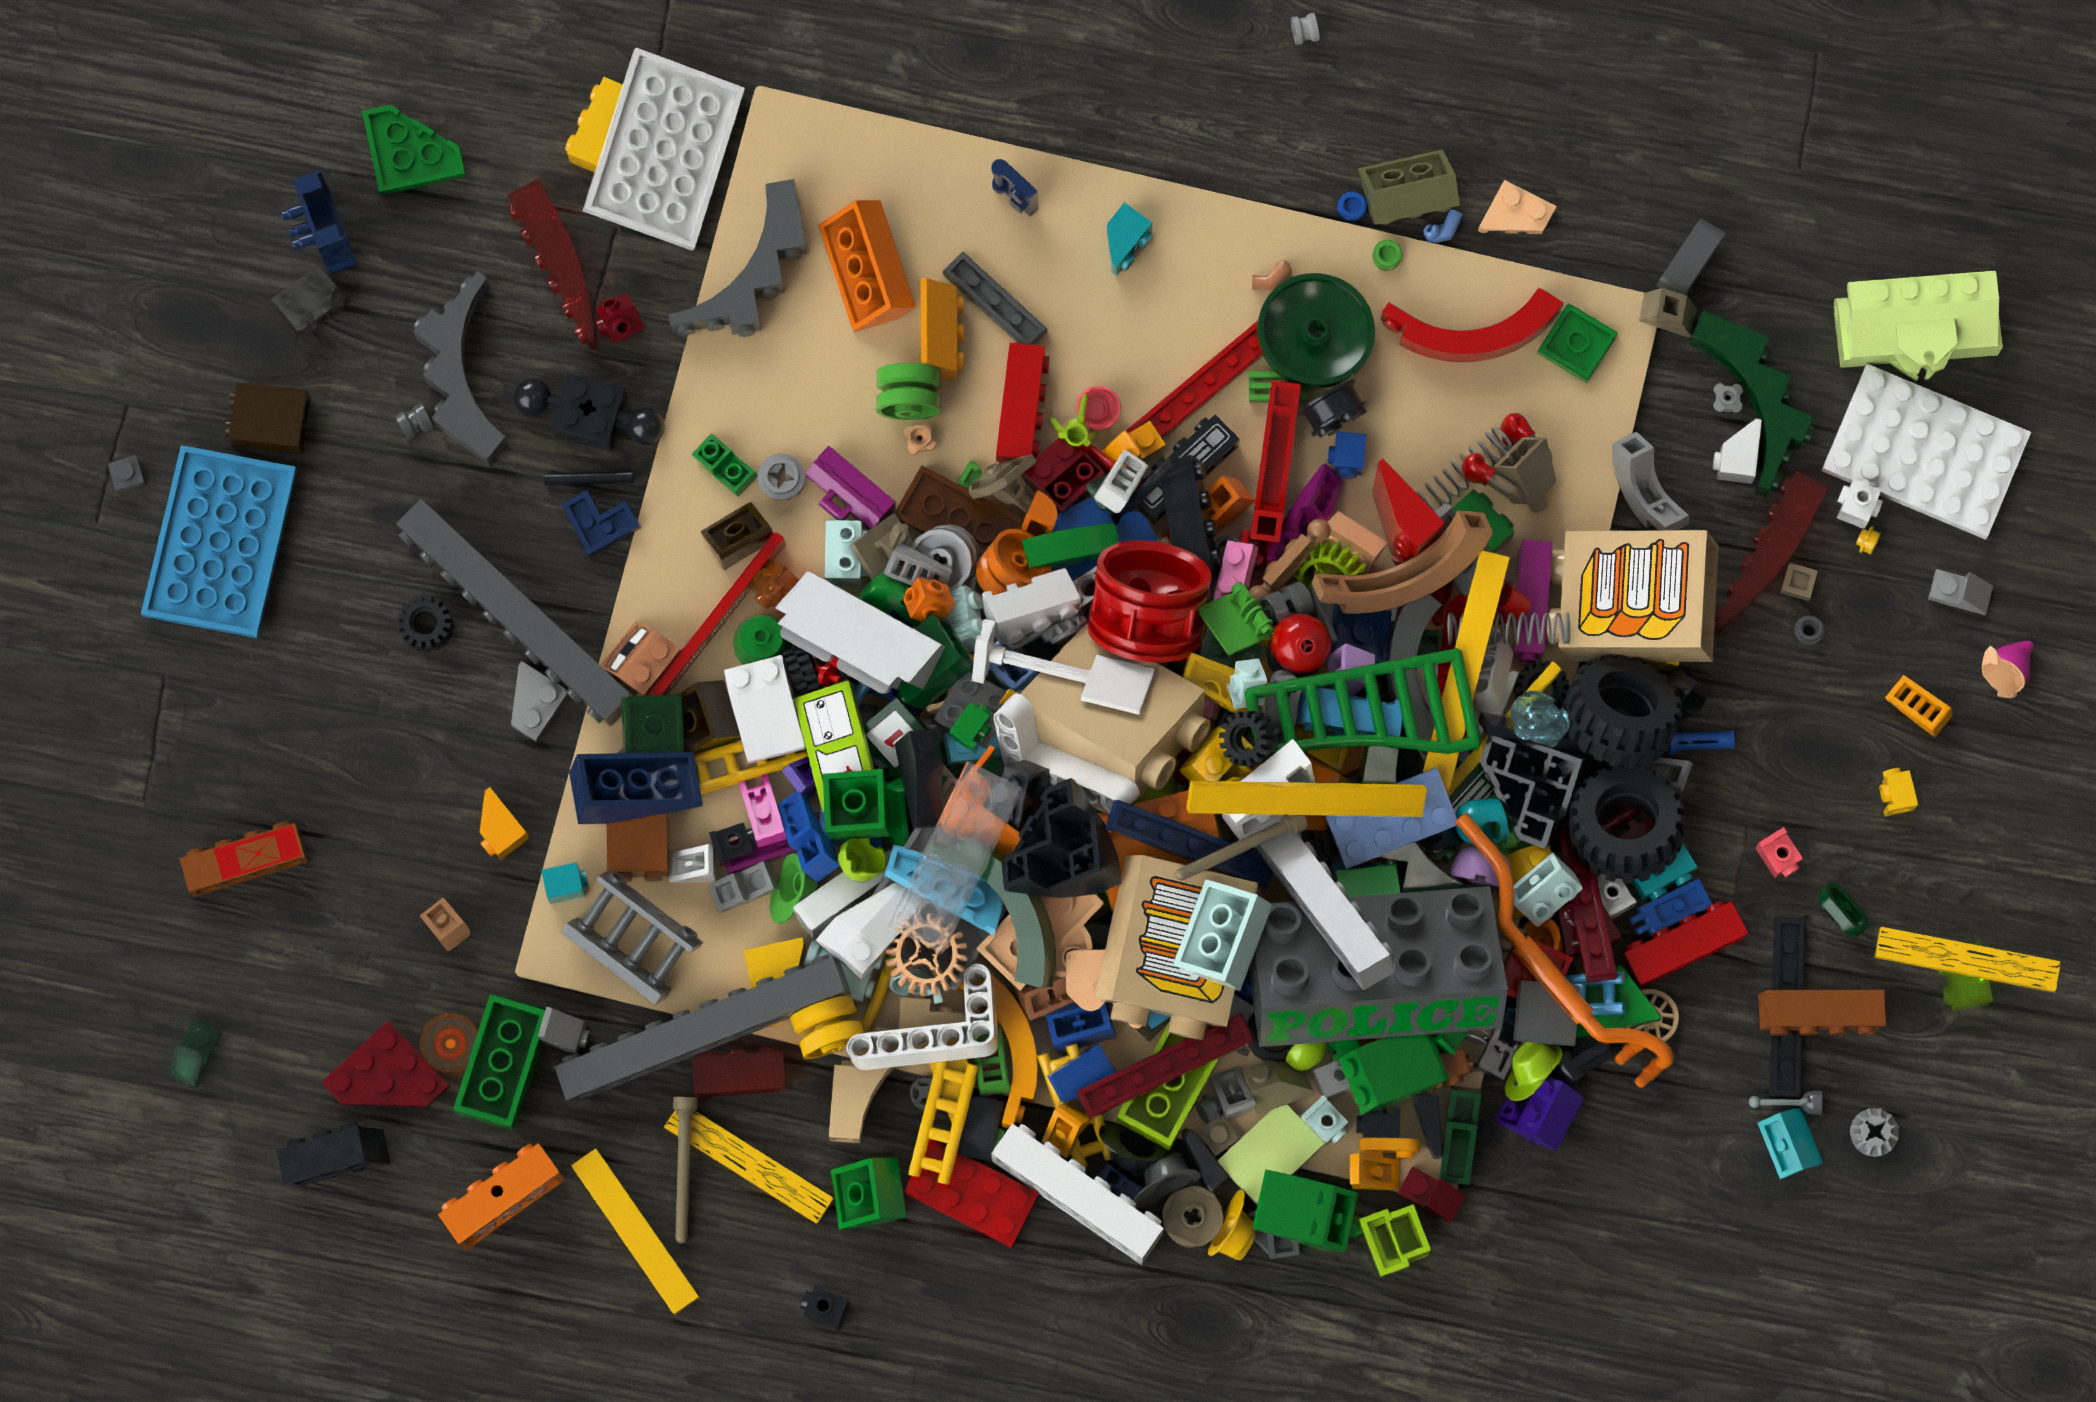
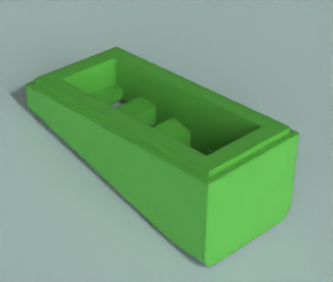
[975,1028,1010,1096]

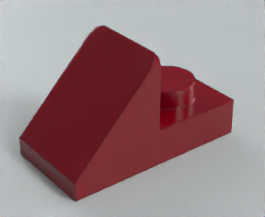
[1397,1167,1465,1224]

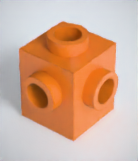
[903,577,955,622]

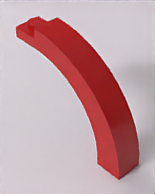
[1381,287,1564,362]
[1250,379,1301,543]

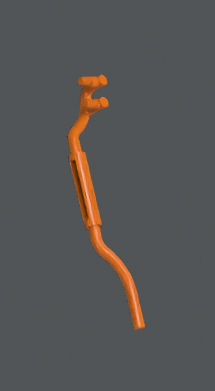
[1455,812,1674,1088]

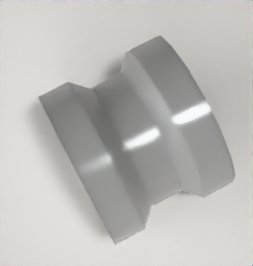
[1291,13,1320,45]

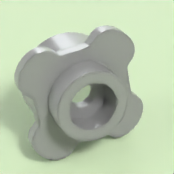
[1713,383,1743,413]

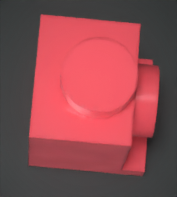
[1755,827,1803,878]

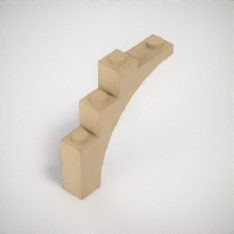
[829,993,985,1143]

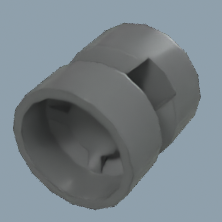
[1259,582,1315,627]

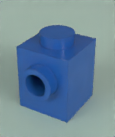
[1328,431,1366,479]

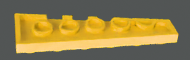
[1182,653,1348,772]

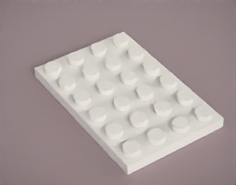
[583,48,745,251]
[1821,364,2031,540]

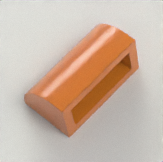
[1021,490,1057,536]

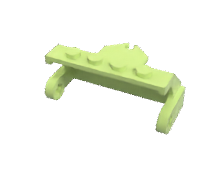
[1834,271,2003,381]

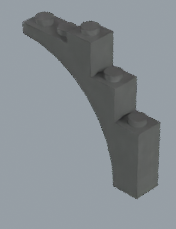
[668,179,807,337]
[413,271,508,466]

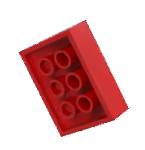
[1372,458,1445,566]

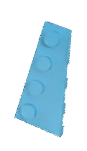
[884,845,1003,936]

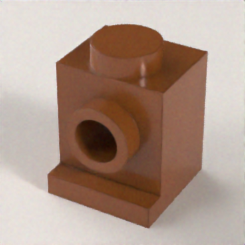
[1433,1049,1474,1090]

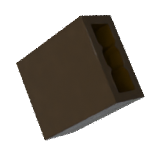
[225,382,311,454]

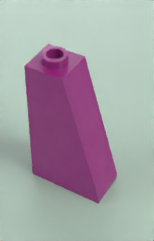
[1512,540,1553,663]

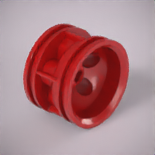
[1087,541,1211,662]

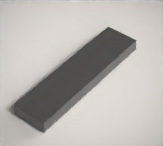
[942,251,1048,345]

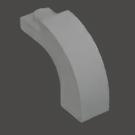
[1612,432,1689,531]

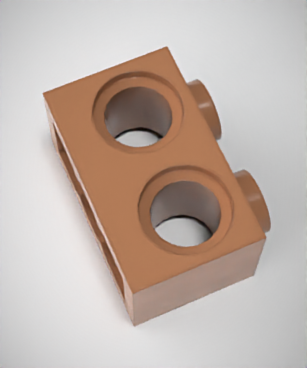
[1011,959,1074,1020]

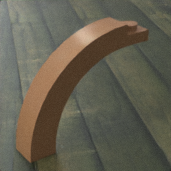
[1312,510,1493,614]

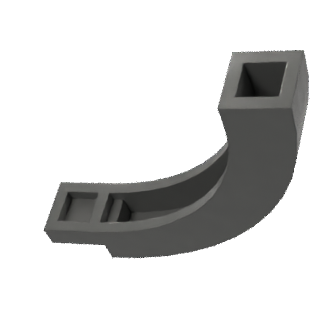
[1386,594,1470,769]

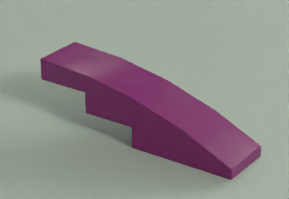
[1266,463,1344,562]

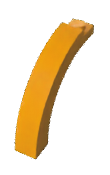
[949,963,1038,1128]

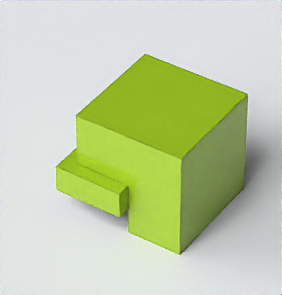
[1358,1204,1431,1278]

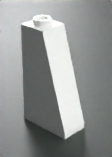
[793,846,891,940]

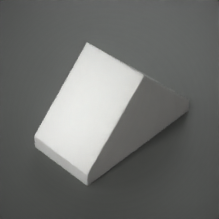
[669,844,716,883]

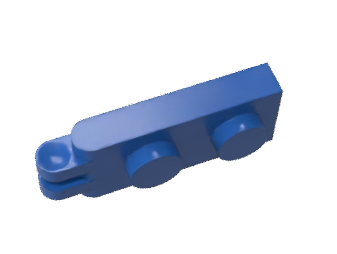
[1629,879,1712,936]

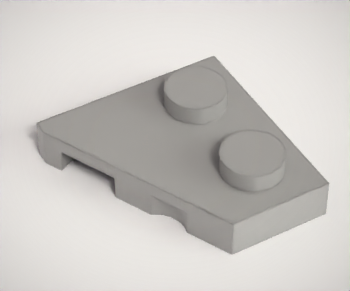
[511,661,569,742]

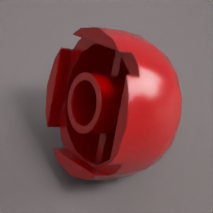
[1270,614,1331,674]

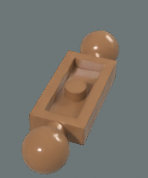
[1249,519,1331,605]

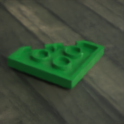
[362,105,466,195]

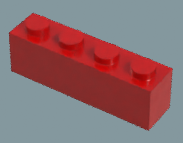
[996,342,1050,462]
[1621,901,1748,989]

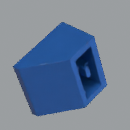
[1046,1002,1116,1054]

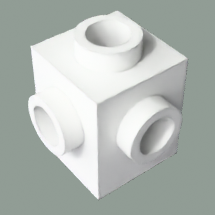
[1837,479,1883,529]

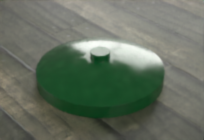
[1257,273,1375,388]

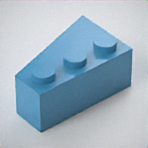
[1295,687,1402,736]

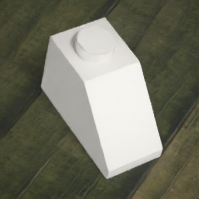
[1713,419,1762,484]

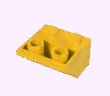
[1178,725,1262,782]

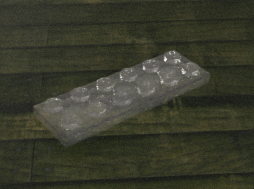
[888,761,1023,953]

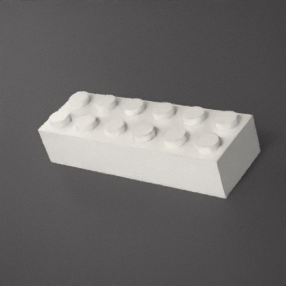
[991,1124,1163,1265]

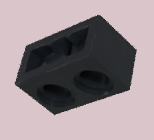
[995,759,1050,832]

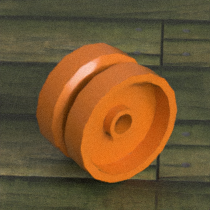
[975,529,1052,595]

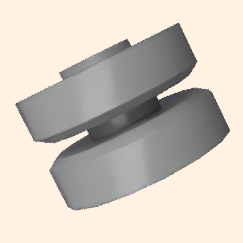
[910,524,980,591]

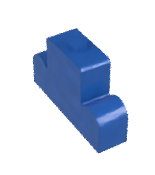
[1051,495,1158,582]

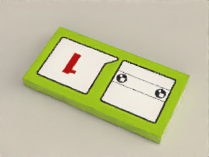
[793,680,874,812]

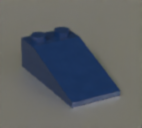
[569,752,703,824]

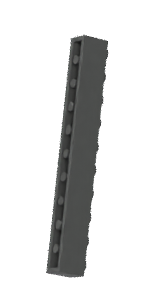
[396,499,632,726]
[554,955,851,1103]

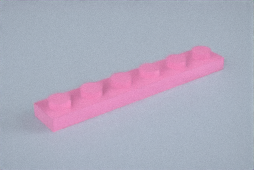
[1199,541,1259,720]

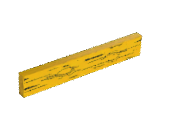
[1875,927,2061,992]
[664,1109,834,1225]

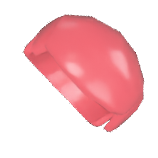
[1076,386,1121,430]

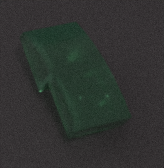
[1200,628,1267,669]

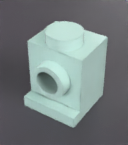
[1227,659,1267,709]
[1301,1095,1348,1146]

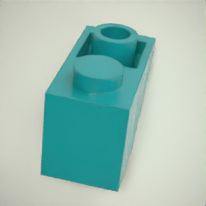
[1106,202,1153,276]

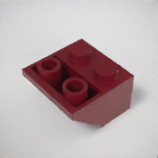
[1023,438,1106,513]

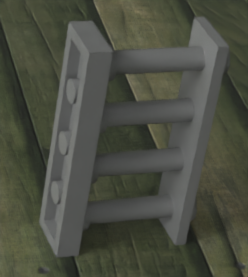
[561,870,704,1005]

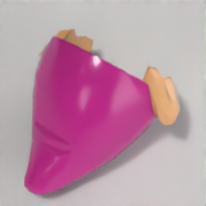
[1982,641,2034,698]

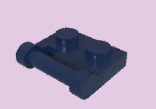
[991,159,1038,216]

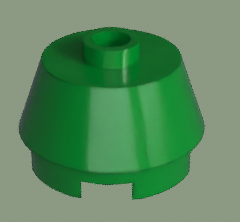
[733,614,792,665]

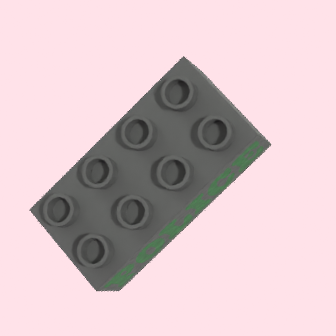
[1248,886,1508,1047]

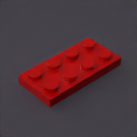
[903,1139,1039,1248]

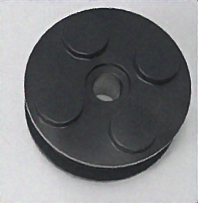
[1298,379,1369,438]

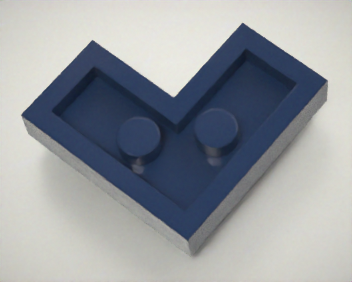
[561,490,642,557]

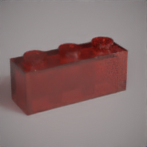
[692,1047,787,1098]

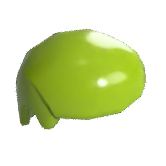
[838,838,887,883]
[1286,1042,1328,1071]

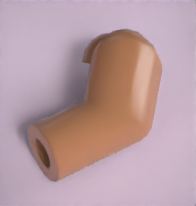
[1252,260,1292,290]

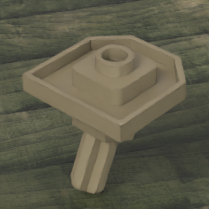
[968,454,1037,513]
[849,512,914,580]

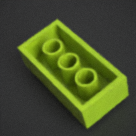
[1116,1022,1221,1151]

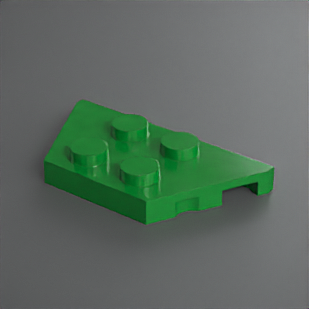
[1576,966,1662,1038]

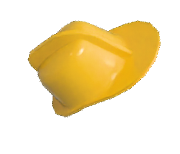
[1208,1190,1255,1260]

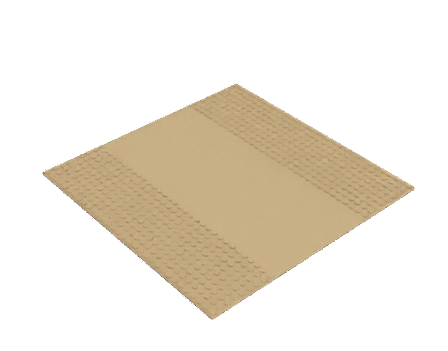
[515,86,1657,1192]

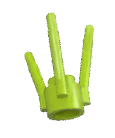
[1049,394,1099,446]

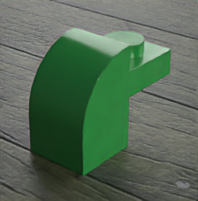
[859,573,921,627]

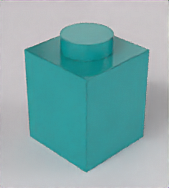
[541,862,589,904]

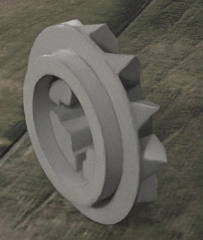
[758,454,805,501]
[1042,615,1088,645]
[1850,1108,1899,1157]

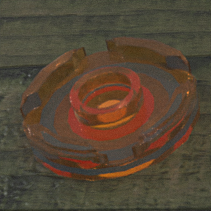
[420,1013,478,1073]

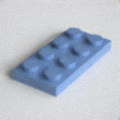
[1325,768,1457,869]

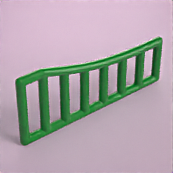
[1244,648,1481,754]

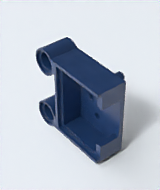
[280,170,357,275]

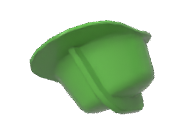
[769,853,818,924]

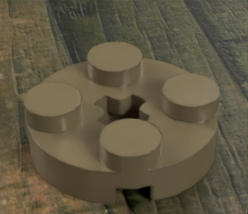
[1162,1186,1223,1248]

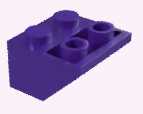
[1494,1077,1584,1151]

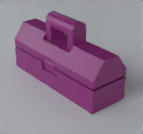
[806,445,897,530]

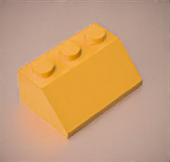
[921,278,964,380]

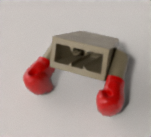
[1461,413,1556,512]

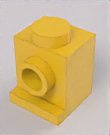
[1879,768,1918,817]

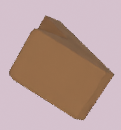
[420,897,471,951]

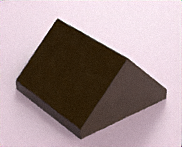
[700,502,773,570]

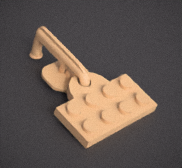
[976,894,1142,1029]

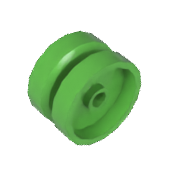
[876,363,941,420]

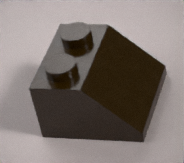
[679,680,740,754]

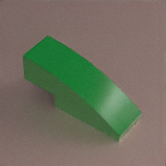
[1022,523,1119,569]

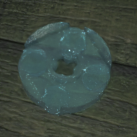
[1510,691,1570,747]

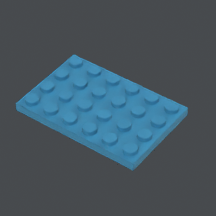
[141,445,297,639]

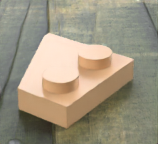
[1478,180,1556,234]

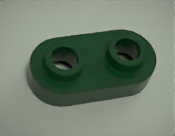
[1818,882,1869,937]

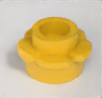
[1856,526,1881,555]

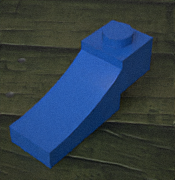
[777,790,840,882]

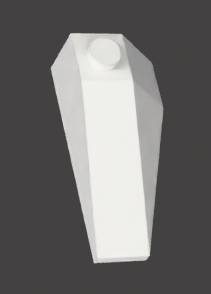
[816,882,931,980]

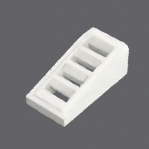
[1094,449,1149,513]

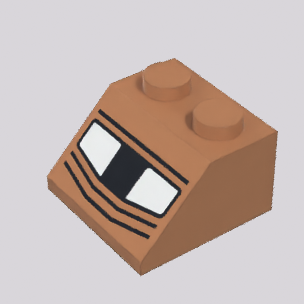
[600,621,681,696]

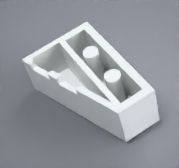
[982,568,1082,646]
[1222,739,1316,841]

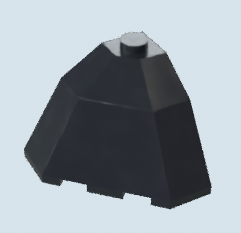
[1480,735,1592,849]
[1002,778,1121,898]

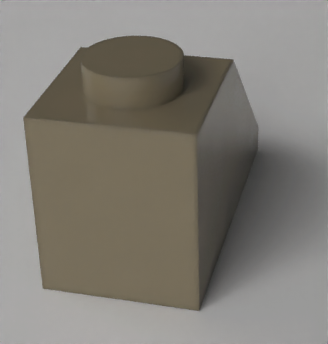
[1242,1060,1314,1115]

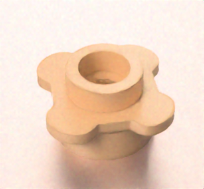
[904,423,936,455]

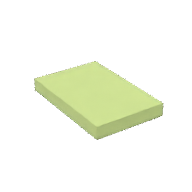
[1218,1104,1325,1205]

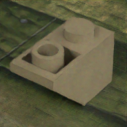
[1639,288,1697,338]

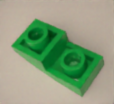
[691,433,758,497]

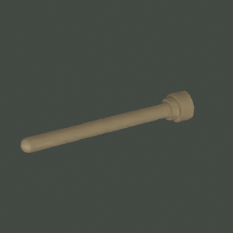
[1175,815,1307,881]
[673,1097,698,1243]

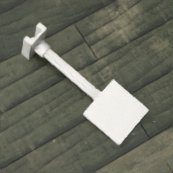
[972,619,1155,715]

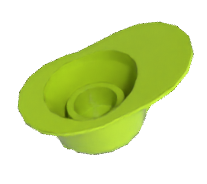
[1505,1042,1563,1101]

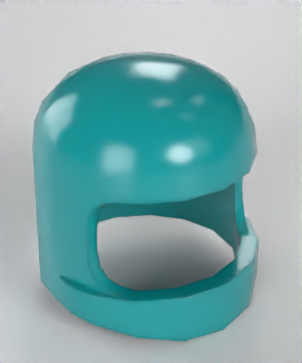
[1455,797,1509,844]

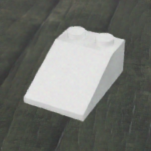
[724,655,806,763]

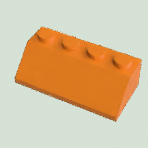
[818,200,916,332]

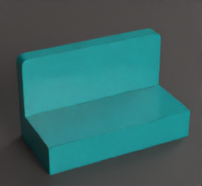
[1758,1108,1823,1179]

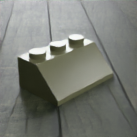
[1358,149,1460,225]

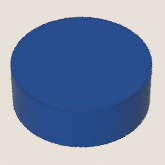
[1337,192,1367,223]

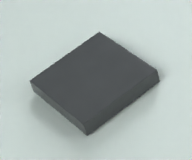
[1513,980,1580,1046]

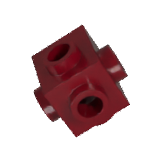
[595,293,645,344]

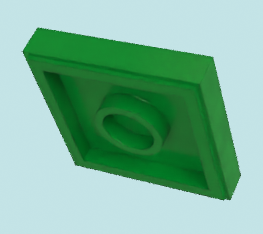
[1537,303,1618,383]

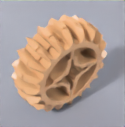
[886,914,968,996]

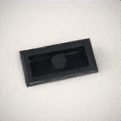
[958,1094,1005,1161]

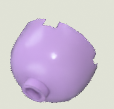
[1450,844,1511,892]

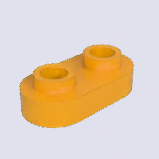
[1359,1138,1420,1159]

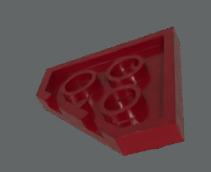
[321,1021,450,1108]

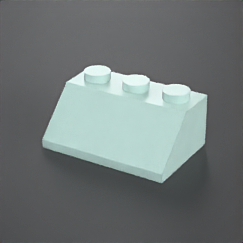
[1173,879,1272,991]

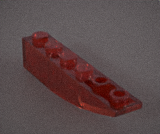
[506,179,597,350]
[1714,471,1828,633]

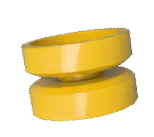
[790,995,865,1059]

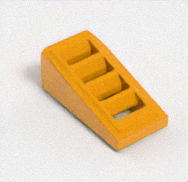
[1885,675,1953,737]

